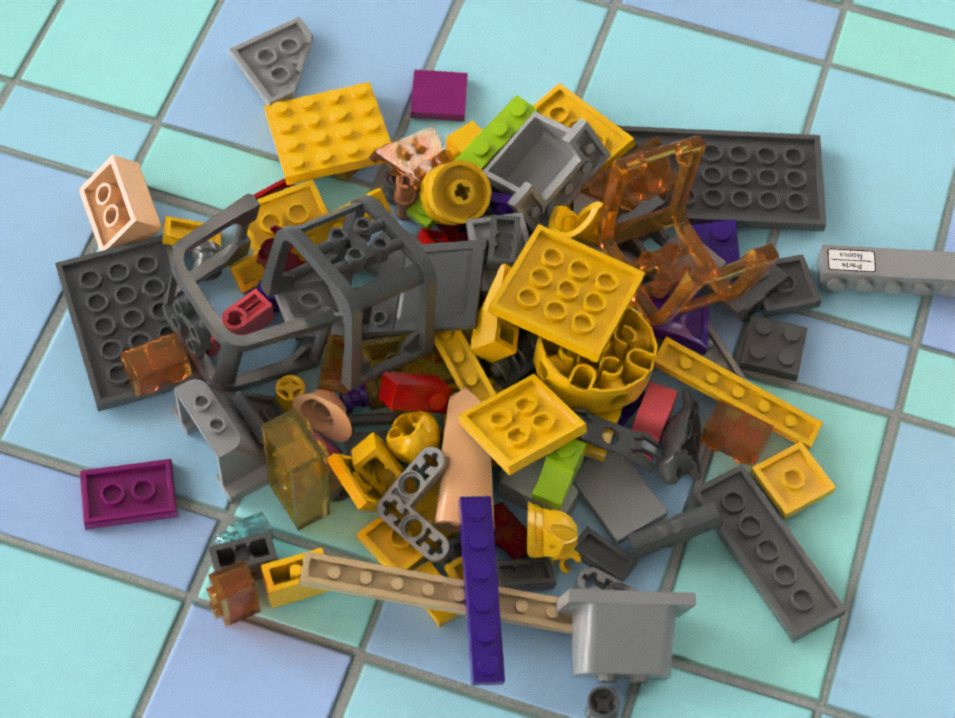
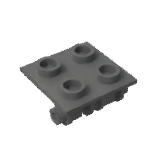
[479,334,538,389]

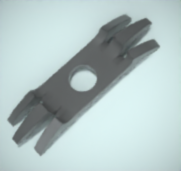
[569,407,664,473]

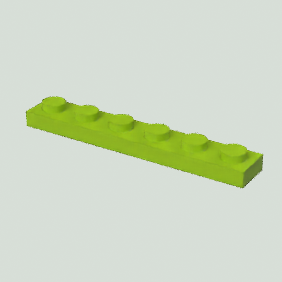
[406,95,538,229]

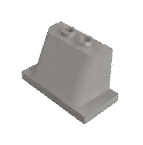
[483,111,611,234]
[172,379,285,504]
[556,589,696,684]

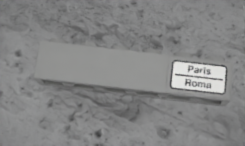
[817,245,955,297]

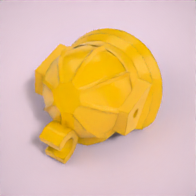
[548,202,616,246]
[527,501,581,574]

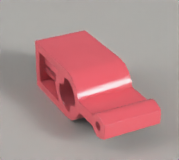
[206,288,274,357]
[631,382,678,462]

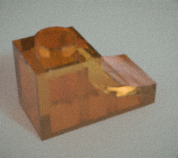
[317,333,348,395]

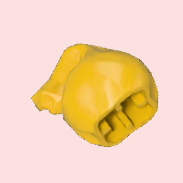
[386,411,444,469]

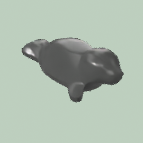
[655,388,702,485]

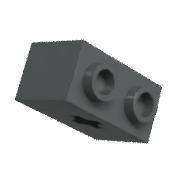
[208,531,278,590]

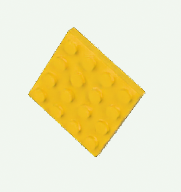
[264,82,396,185]
[487,224,645,363]

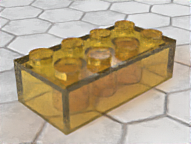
[261,408,332,531]

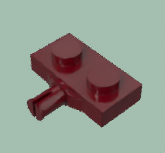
[494,501,529,560]

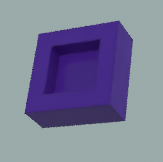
[489,192,515,215]

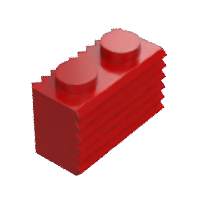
[378,371,452,414]

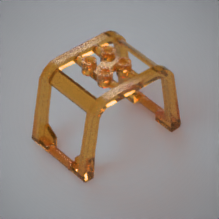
[597,135,779,326]

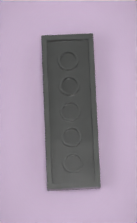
[690,464,847,643]

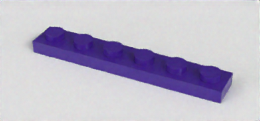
[458,496,505,686]

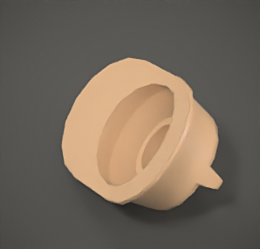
[292,389,352,442]

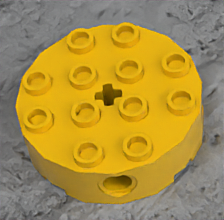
[533,306,658,413]

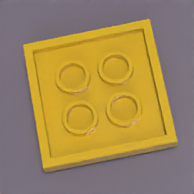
[458,374,587,475]

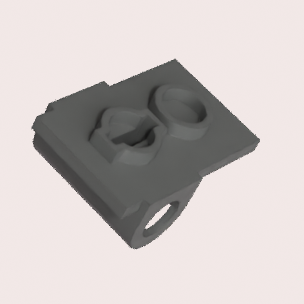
[704,247,788,323]

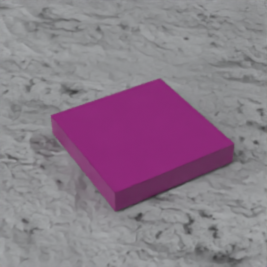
[410,69,468,121]

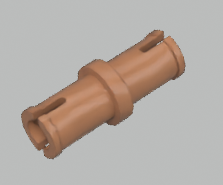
[394,173,416,221]

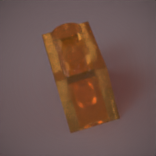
[119,332,192,397]
[701,400,774,467]
[206,559,261,627]

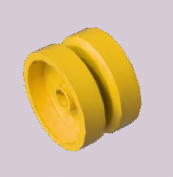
[419,160,491,226]

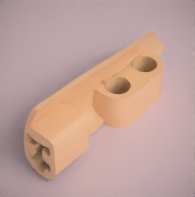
[434,388,495,533]

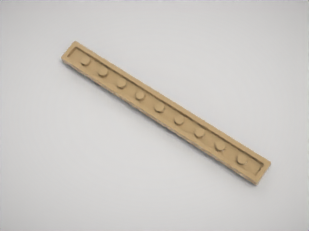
[299,551,572,635]

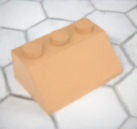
[79,155,162,251]

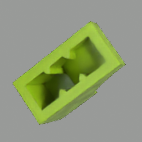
[531,439,586,511]

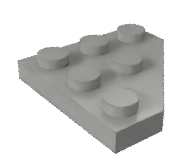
[229,17,313,106]

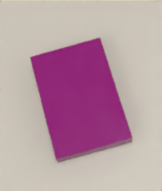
[80,459,178,530]

